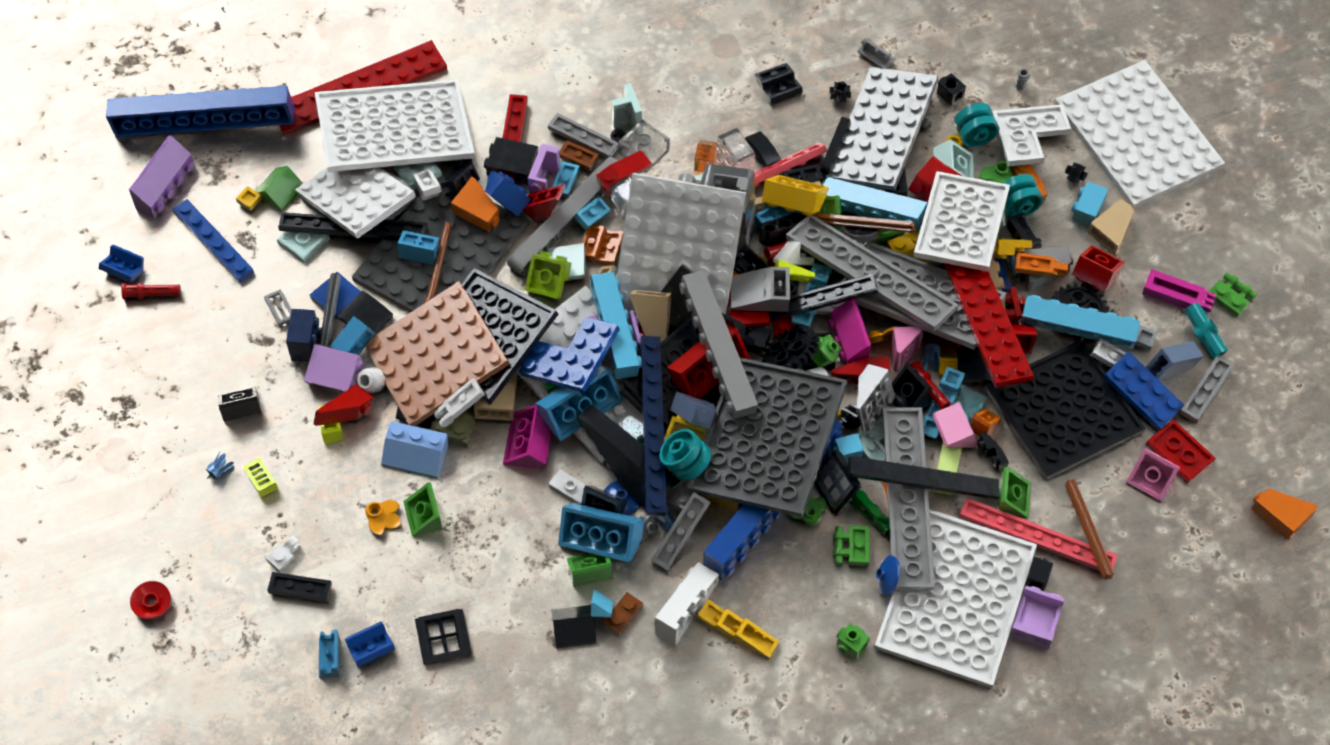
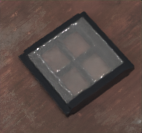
[814,449,861,516]
[415,609,472,665]

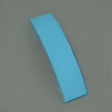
[791,262,832,328]
[923,366,965,440]

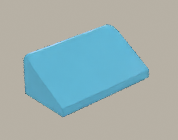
[591,589,614,618]

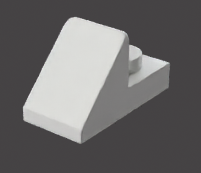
[413,168,442,200]
[773,241,814,265]

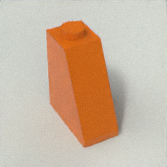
[451,177,500,232]
[1252,488,1318,540]

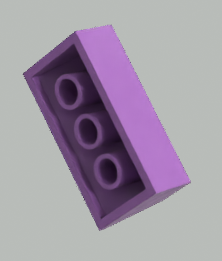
[129,135,194,218]

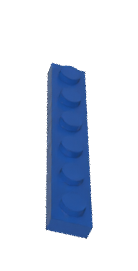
[172,199,254,283]

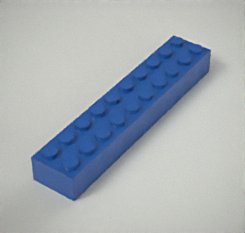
[105,85,295,138]
[703,419,843,581]

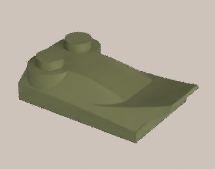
[431,402,476,447]

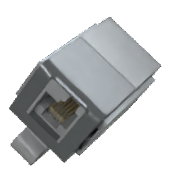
[678,164,756,254]

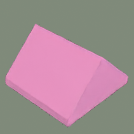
[890,326,923,372]
[932,402,978,448]
[1126,448,1180,501]

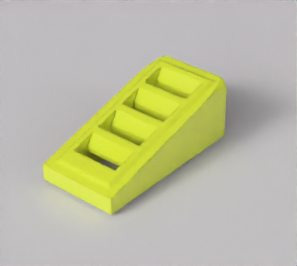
[775,260,815,283]
[318,405,343,444]
[242,457,278,498]

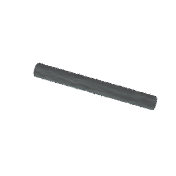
[319,273,341,348]

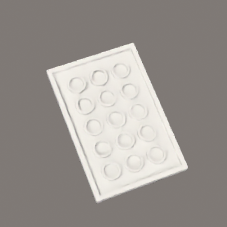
[295,167,416,239]
[914,171,1010,272]

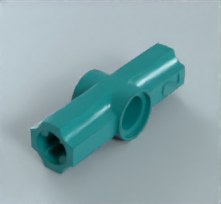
[1184,302,1229,359]

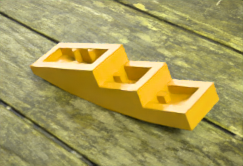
[696,599,779,658]

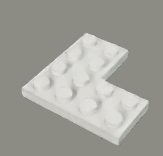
[993,104,1071,166]

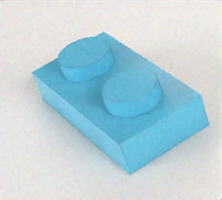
[552,161,580,198]
[573,197,611,230]

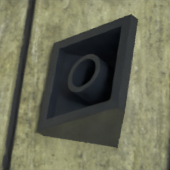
[892,363,932,410]
[218,386,262,422]
[581,485,628,514]
[551,605,597,649]

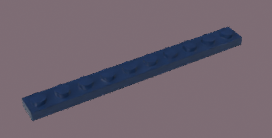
[640,336,667,516]

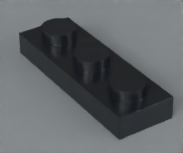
[267,572,332,602]

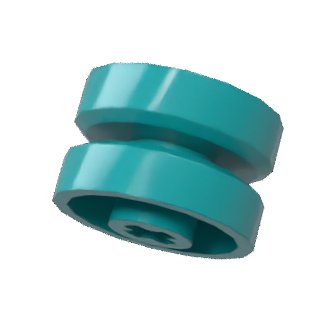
[954,103,1000,147]
[1002,174,1044,217]
[659,429,711,481]

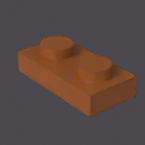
[559,140,599,171]
[603,592,643,636]

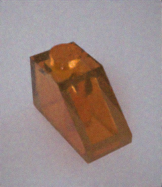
[694,140,718,172]

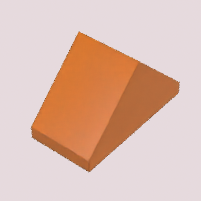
[970,408,1002,437]

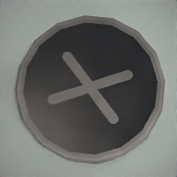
[844,226,882,243]

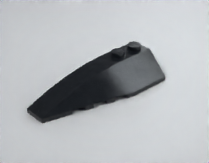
[577,405,680,511]

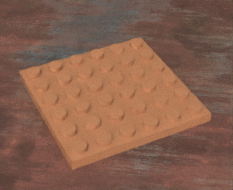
[365,281,510,426]

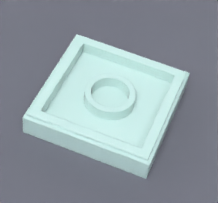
[277,231,330,263]
[548,243,586,280]

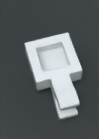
[265,536,301,573]

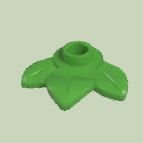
[979,161,1014,183]
[790,494,826,525]

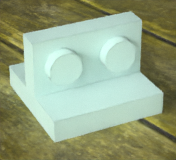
[611,83,642,134]

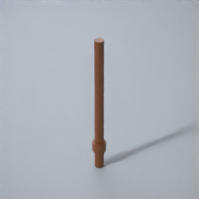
[423,222,452,304]

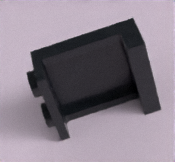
[484,137,538,185]

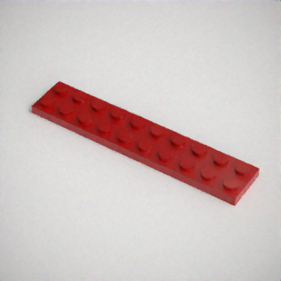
[279,40,447,136]
[943,263,1034,388]

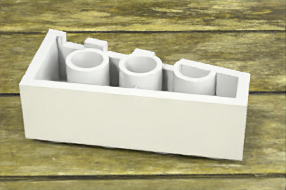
[654,562,719,646]

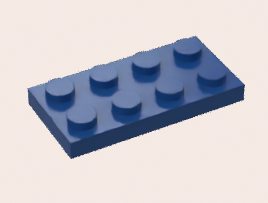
[1103,351,1184,431]

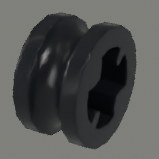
[610,129,626,147]

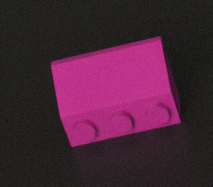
[828,299,871,365]
[503,404,552,469]

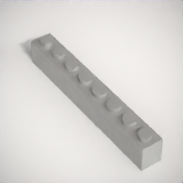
[679,270,758,419]

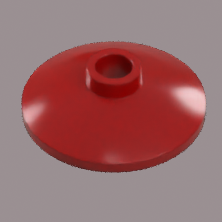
[130,581,171,619]

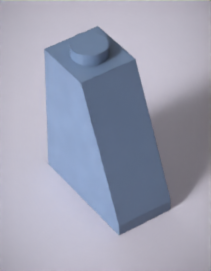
[1146,342,1204,383]
[670,391,716,429]

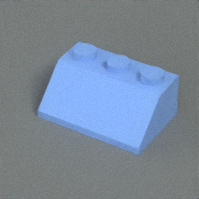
[381,421,449,478]

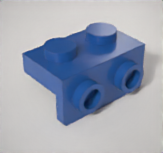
[98,244,144,283]
[345,621,395,667]

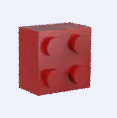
[1071,245,1125,291]

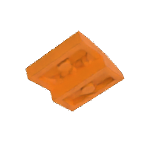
[582,225,624,266]

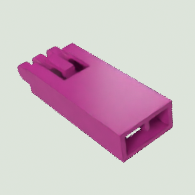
[1142,269,1216,312]

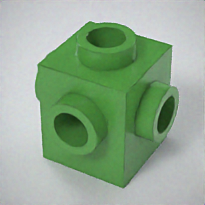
[812,334,841,367]
[836,623,870,660]

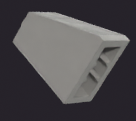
[1023,247,1073,291]

